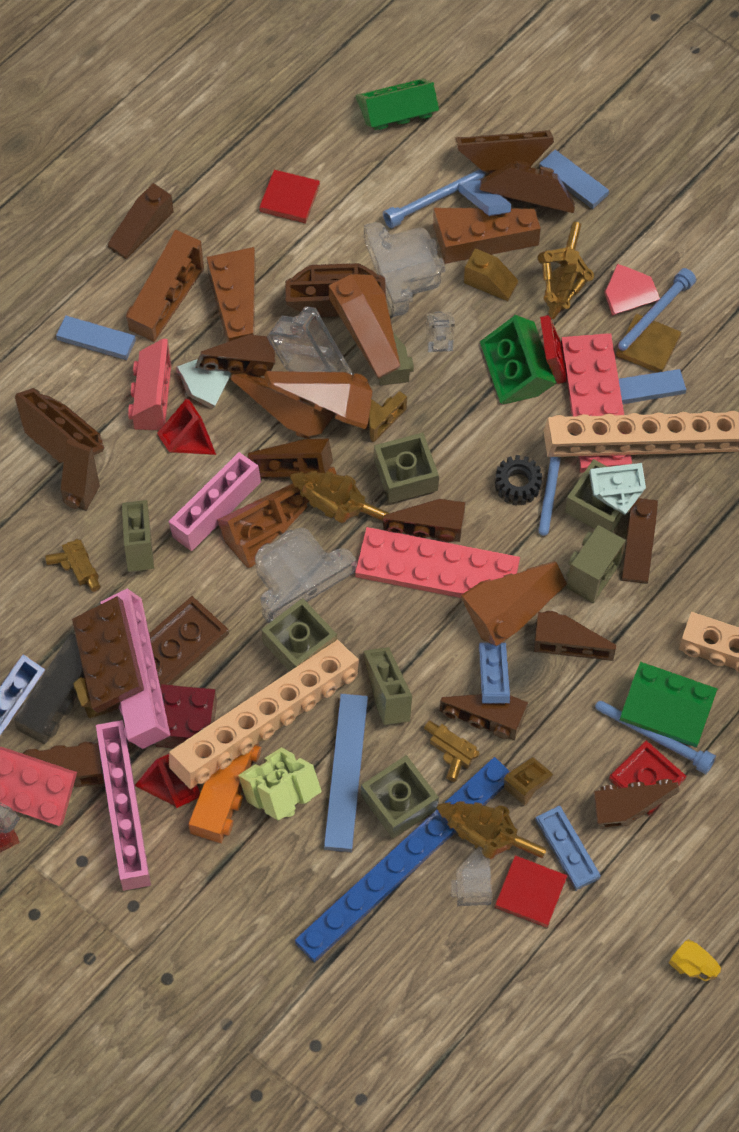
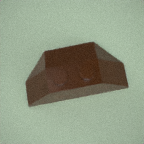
[455,130,554,173]
[479,161,575,213]
[285,263,386,317]
[15,388,105,463]

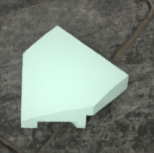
[176,359,231,409]
[589,463,646,515]

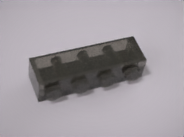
[14,633,85,744]

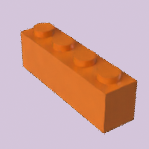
[189,742,262,844]

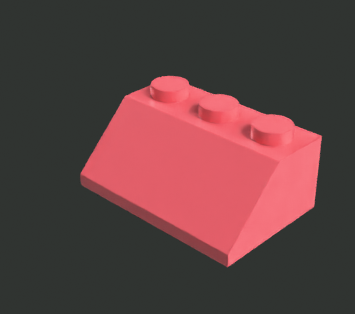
[128,339,171,430]

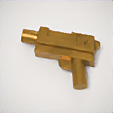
[45,539,101,592]
[424,720,480,782]

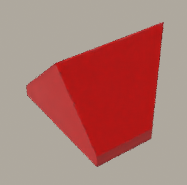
[157,399,216,455]
[135,754,200,808]

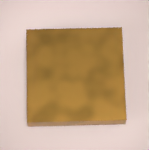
[616,314,682,373]

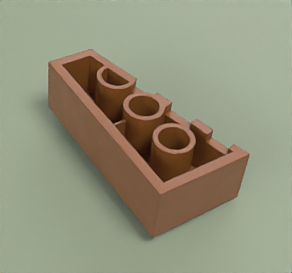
[433,208,541,264]
[126,229,204,342]
[206,247,256,342]

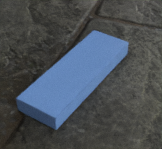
[539,150,609,209]
[459,180,511,216]
[56,316,136,360]
[619,369,686,404]
[479,643,510,703]
[535,806,601,891]

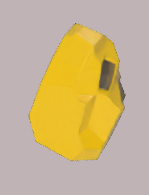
[669,939,721,981]

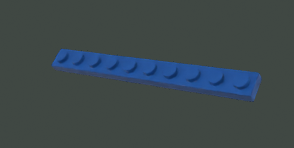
[295,757,510,963]

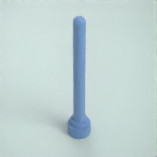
[383,169,485,229]
[618,268,696,351]
[539,457,561,536]
[595,701,716,775]

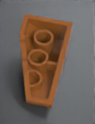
[329,274,400,379]
[264,371,373,429]
[231,373,336,438]
[460,561,567,646]

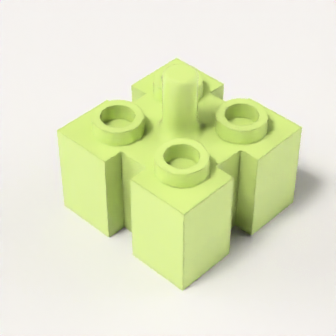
[238,747,322,821]

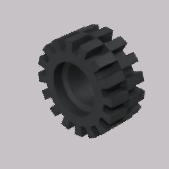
[495,455,542,505]

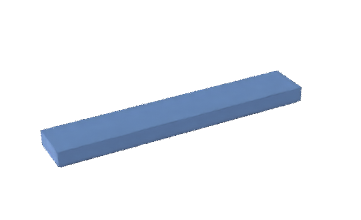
[324,694,368,852]

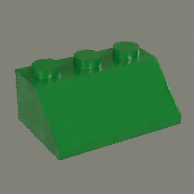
[356,78,439,130]
[480,315,556,404]
[619,661,718,748]

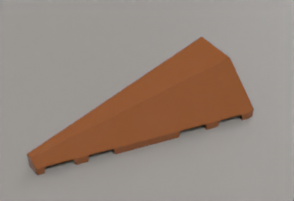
[217,466,336,568]

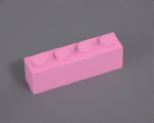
[169,452,261,551]

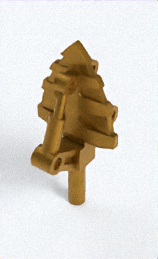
[537,222,594,320]
[290,471,389,523]
[437,801,547,859]

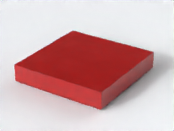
[259,169,320,223]
[540,315,567,384]
[609,740,687,816]
[495,855,568,928]

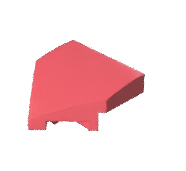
[604,264,660,316]

